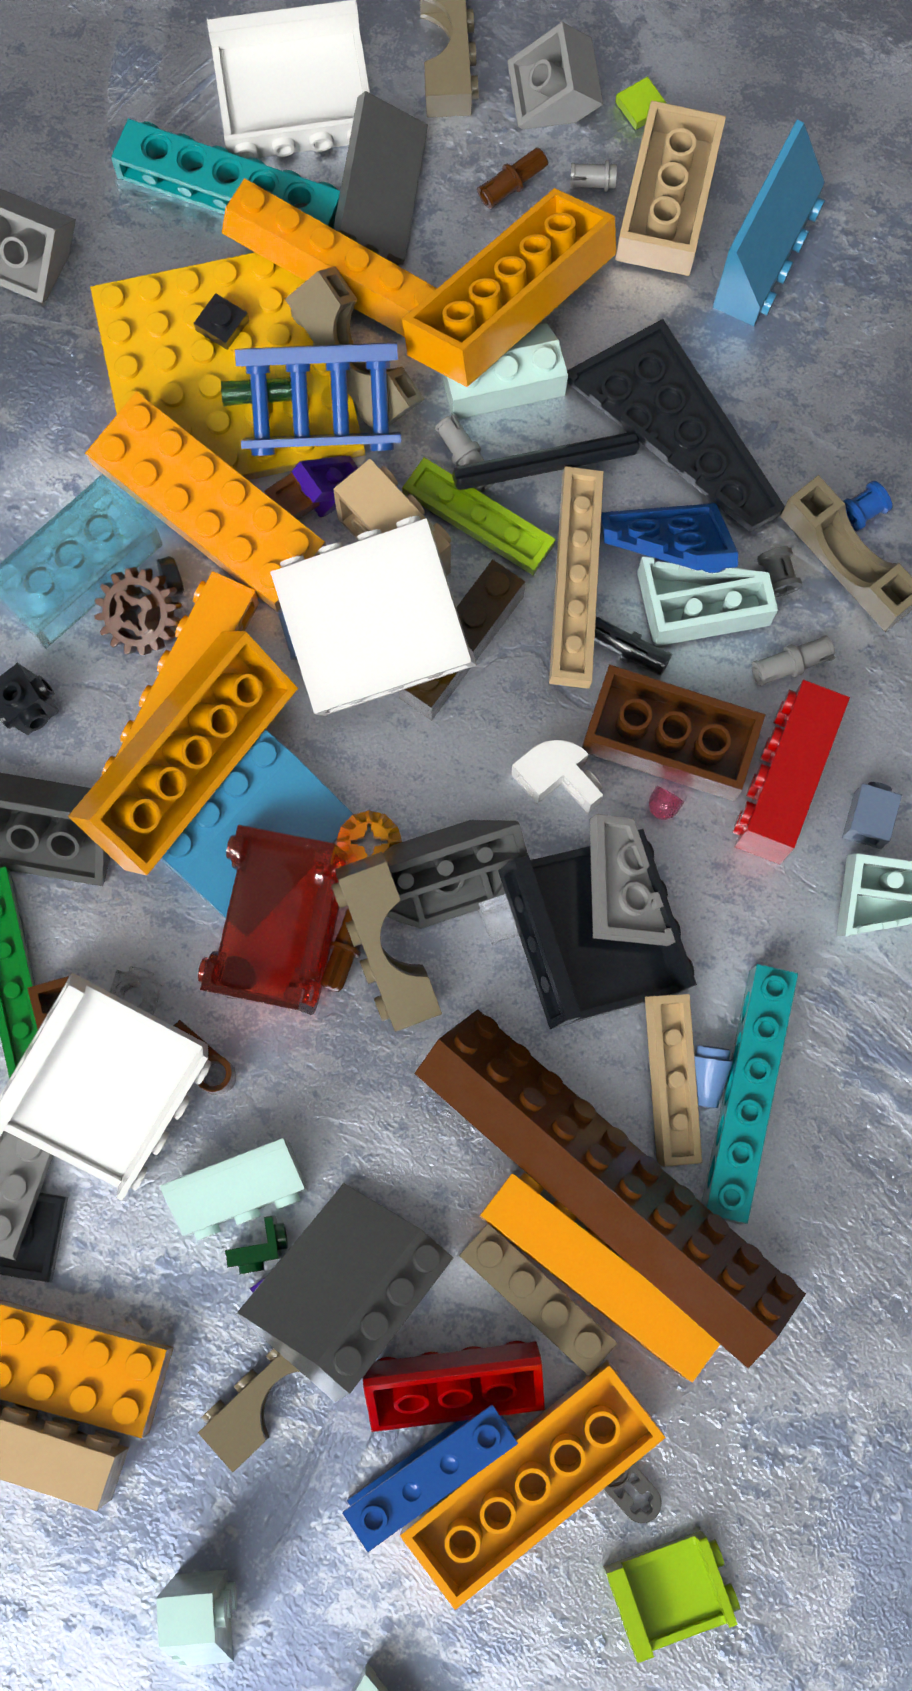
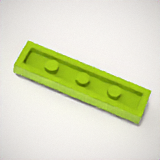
[402,457,556,576]

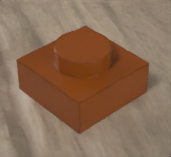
[264,472,320,520]

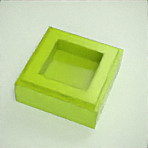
[615,76,667,130]

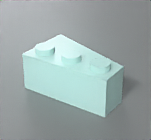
[836,853,912,936]
[156,1569,237,1667]

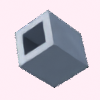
[842,782,902,849]

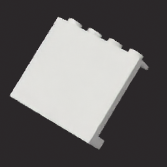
[207,0,370,159]
[270,516,477,716]
[0,973,211,1201]

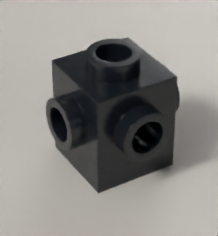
[0,662,59,735]

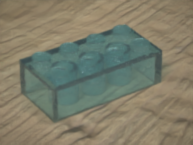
[0,474,163,649]

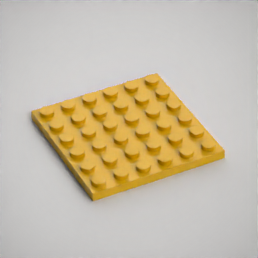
[90,252,365,504]

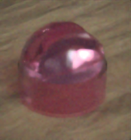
[649,786,684,820]

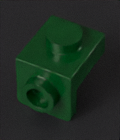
[225,1215,288,1275]

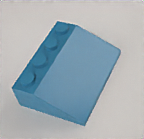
[713,120,825,326]
[160,729,353,937]

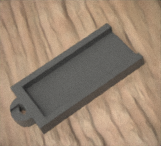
[334,91,428,265]

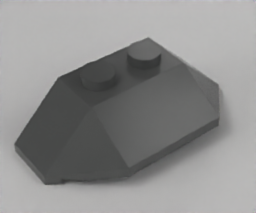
[383,820,528,929]

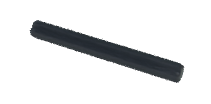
[452,432,640,490]

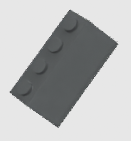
[0,773,110,886]

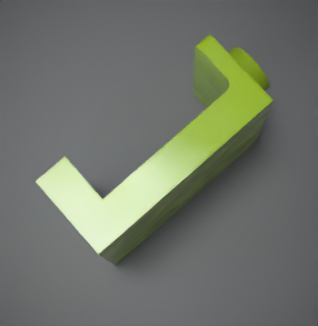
[603,1530,741,1663]

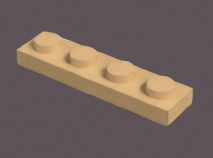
[645,994,702,1167]

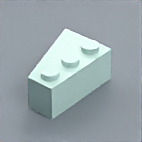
[637,556,778,647]

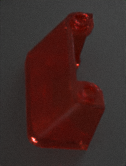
[198,825,348,1015]

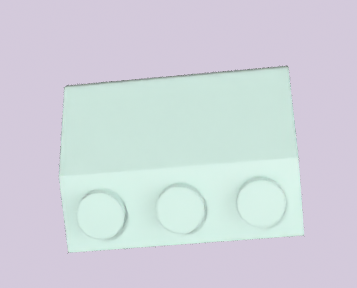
[441,323,568,419]
[160,1138,307,1241]

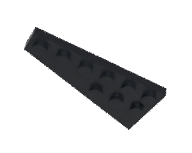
[567,319,785,532]

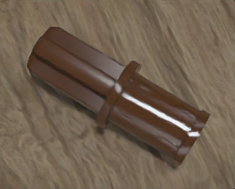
[477,148,549,209]
[321,909,361,992]

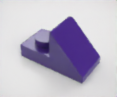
[291,455,358,517]

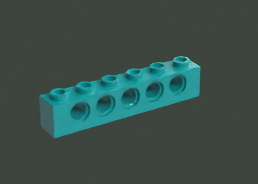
[111,118,340,229]
[701,964,798,1224]

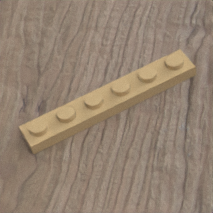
[549,466,604,689]

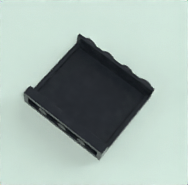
[498,829,697,1029]

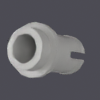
[570,160,617,192]

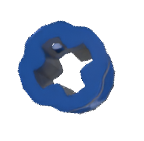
[843,480,893,532]

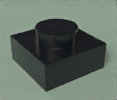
[194,293,249,350]

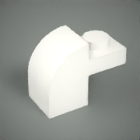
[511,740,603,814]

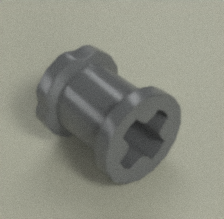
[757,546,803,597]

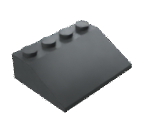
[235,1183,453,1402]

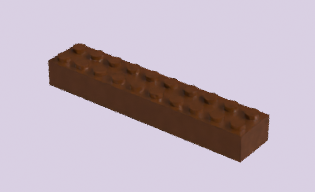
[414,1009,806,1368]

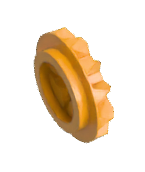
[337,810,402,865]

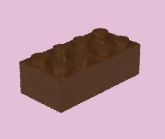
[582,664,766,801]

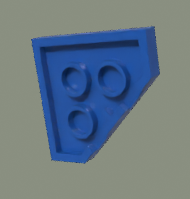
[600,503,738,573]

